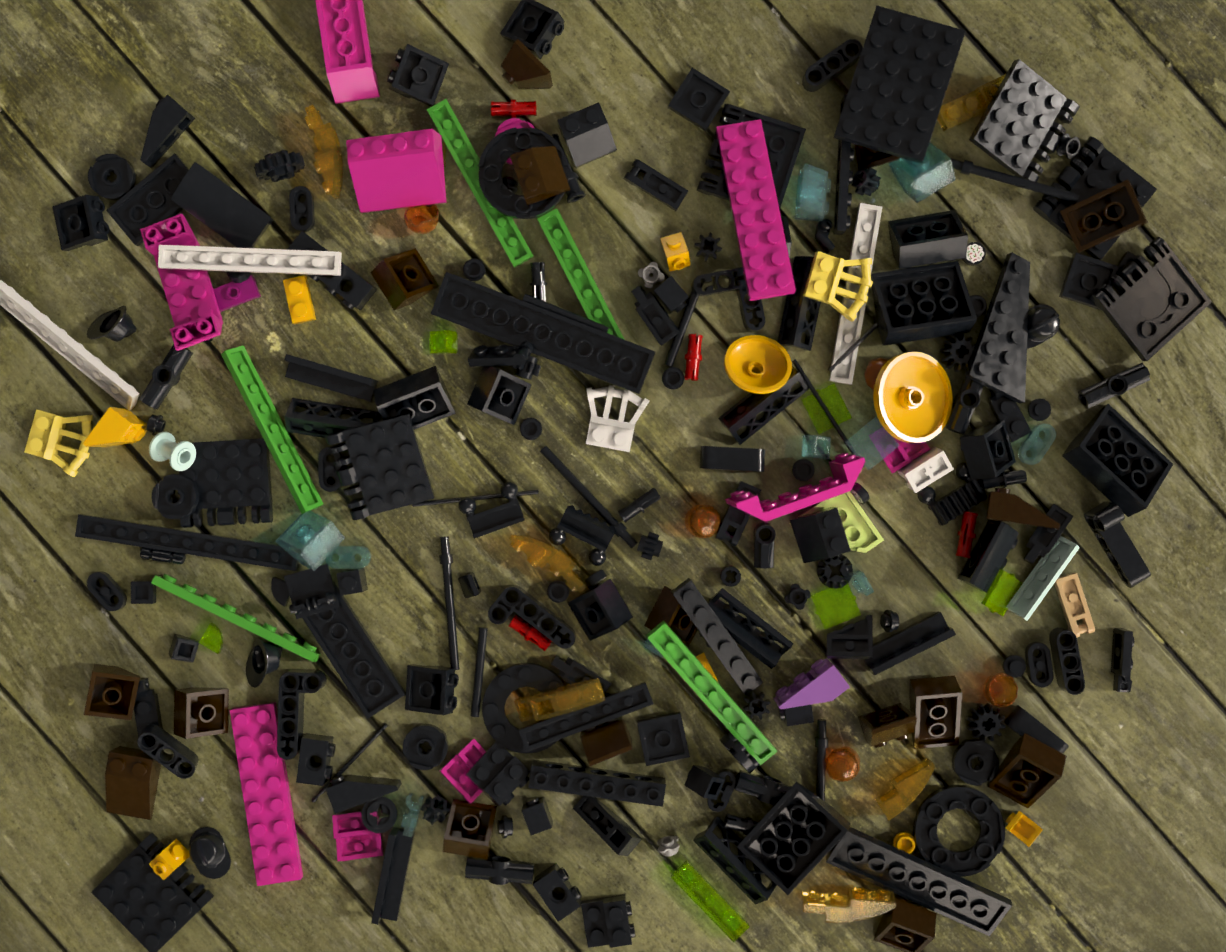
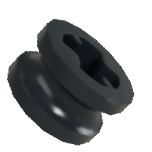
[720,566,741,587]

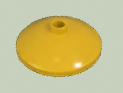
[724,335,792,394]

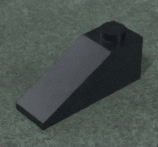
[140,94,195,168]
[325,775,402,814]
[573,796,642,856]

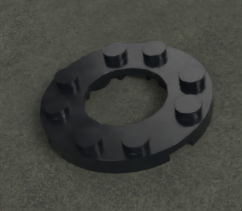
[479,127,569,219]
[482,663,572,753]
[913,785,1005,877]

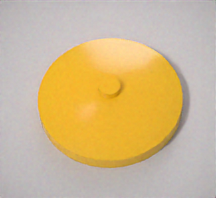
[873,352,953,443]

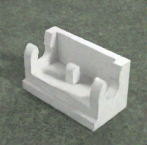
[897,447,954,493]

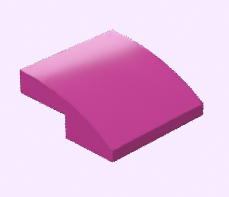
[868,426,931,473]
[439,739,486,804]
[332,811,384,862]

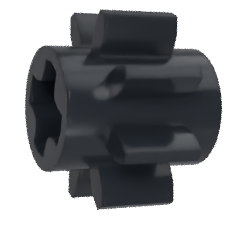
[851,167,881,196]
[694,232,722,262]
[512,355,541,380]
[637,532,663,560]
[743,691,771,720]
[420,795,450,825]

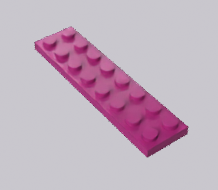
[716,119,796,301]
[230,702,303,886]

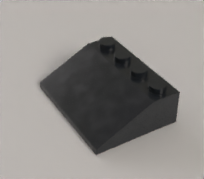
[871,261,977,346]
[1062,404,1174,517]
[737,781,850,895]

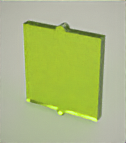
[801,383,852,434]
[981,569,1022,616]
[811,584,861,630]

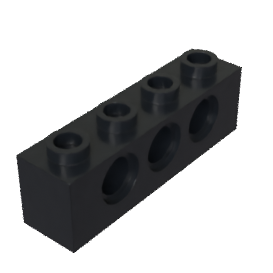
[287,231,377,311]

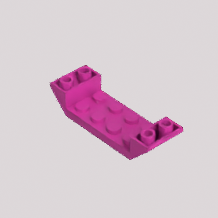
[315,0,380,104]
[140,213,223,351]
[725,452,865,522]

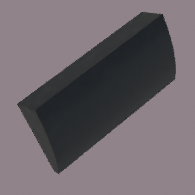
[171,162,274,248]

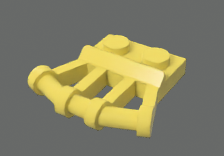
[803,251,873,322]
[24,410,93,477]

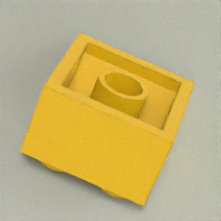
[83,407,147,447]

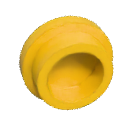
[893,832,916,854]

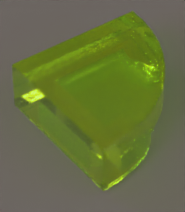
[199,623,223,654]

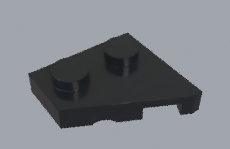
[827,615,873,659]

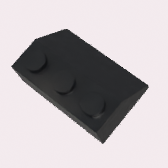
[888,210,968,269]
[373,366,456,430]
[957,519,1019,593]

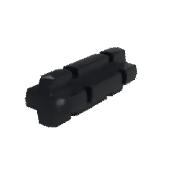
[140,547,186,565]

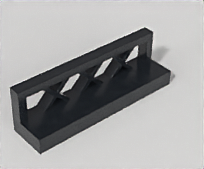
[777,256,821,351]
[285,354,378,402]
[718,366,809,445]
[285,398,380,438]
[708,588,794,669]
[864,612,956,675]
[693,816,777,904]
[371,827,415,925]

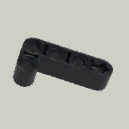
[1084,502,1151,588]
[488,585,576,649]
[277,669,327,760]

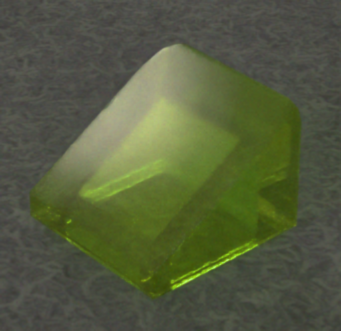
[430,330,458,354]

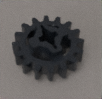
[254,150,305,182]

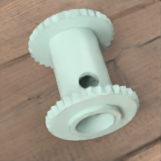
[149,432,196,471]

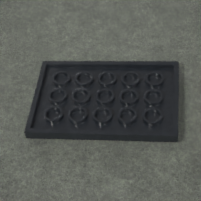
[833,5,966,164]

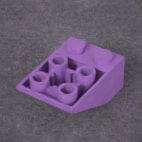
[773,658,850,709]

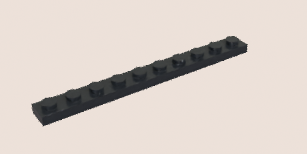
[75,514,301,571]

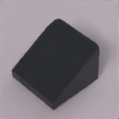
[458,572,481,598]
[169,634,200,663]

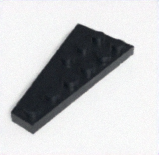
[965,252,1030,404]

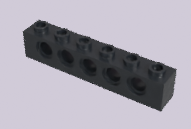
[528,759,666,807]

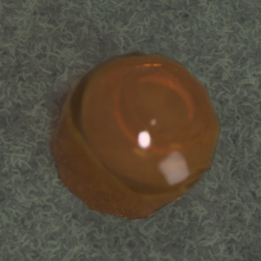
[404,204,439,234]
[685,505,721,538]
[983,672,1018,707]
[826,746,860,782]

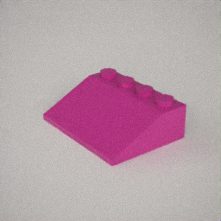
[346,129,447,213]

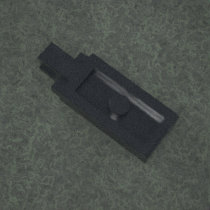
[631,285,680,346]
[987,387,1032,443]
[1024,504,1073,564]
[1111,628,1135,692]
[551,655,611,700]
[134,678,163,741]

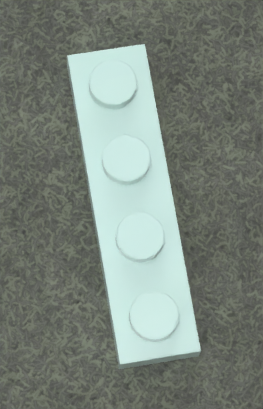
[1006,536,1079,621]

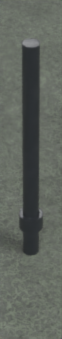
[943,157,1080,203]
[540,446,638,549]
[439,536,460,670]
[815,719,828,801]

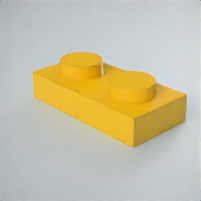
[283,275,316,325]

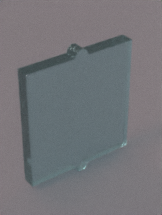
[845,417,900,470]

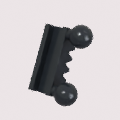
[917,462,987,526]
[458,481,525,539]
[549,505,616,566]

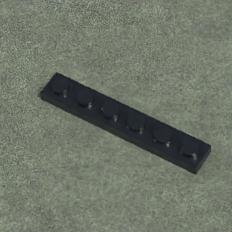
[833,94,854,235]
[671,578,763,696]
[518,682,653,752]

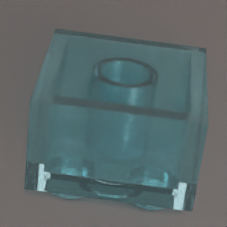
[888,143,956,203]
[794,164,831,221]
[275,511,345,571]

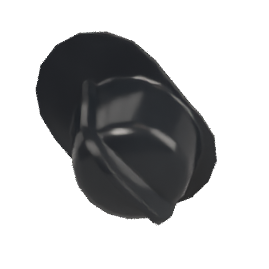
[1027,304,1060,349]
[87,305,137,342]
[246,638,283,688]
[189,827,231,879]

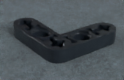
[691,267,765,332]

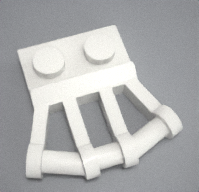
[586,385,650,452]

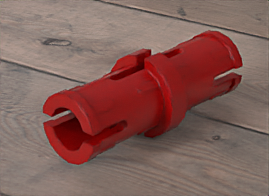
[491,99,537,118]
[684,334,703,381]
[956,512,978,558]
[509,614,552,651]

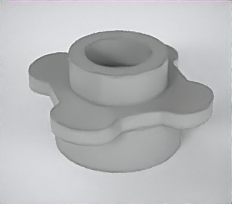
[638,262,664,288]
[657,836,680,857]

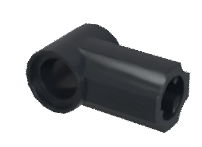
[754,523,776,568]

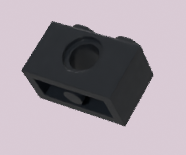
[296,733,336,786]
[533,863,582,922]

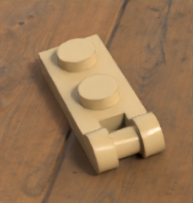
[1054,572,1095,638]

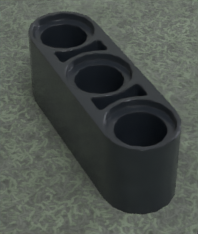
[802,39,862,92]
[699,446,766,472]
[1049,628,1085,695]
[1004,705,1069,754]
[137,724,199,779]

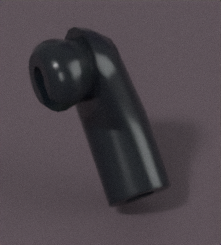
[815,219,836,254]

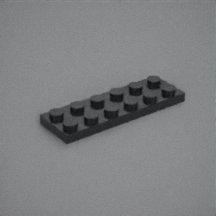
[303,582,406,719]

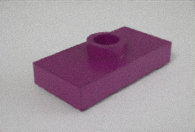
[213,275,261,312]

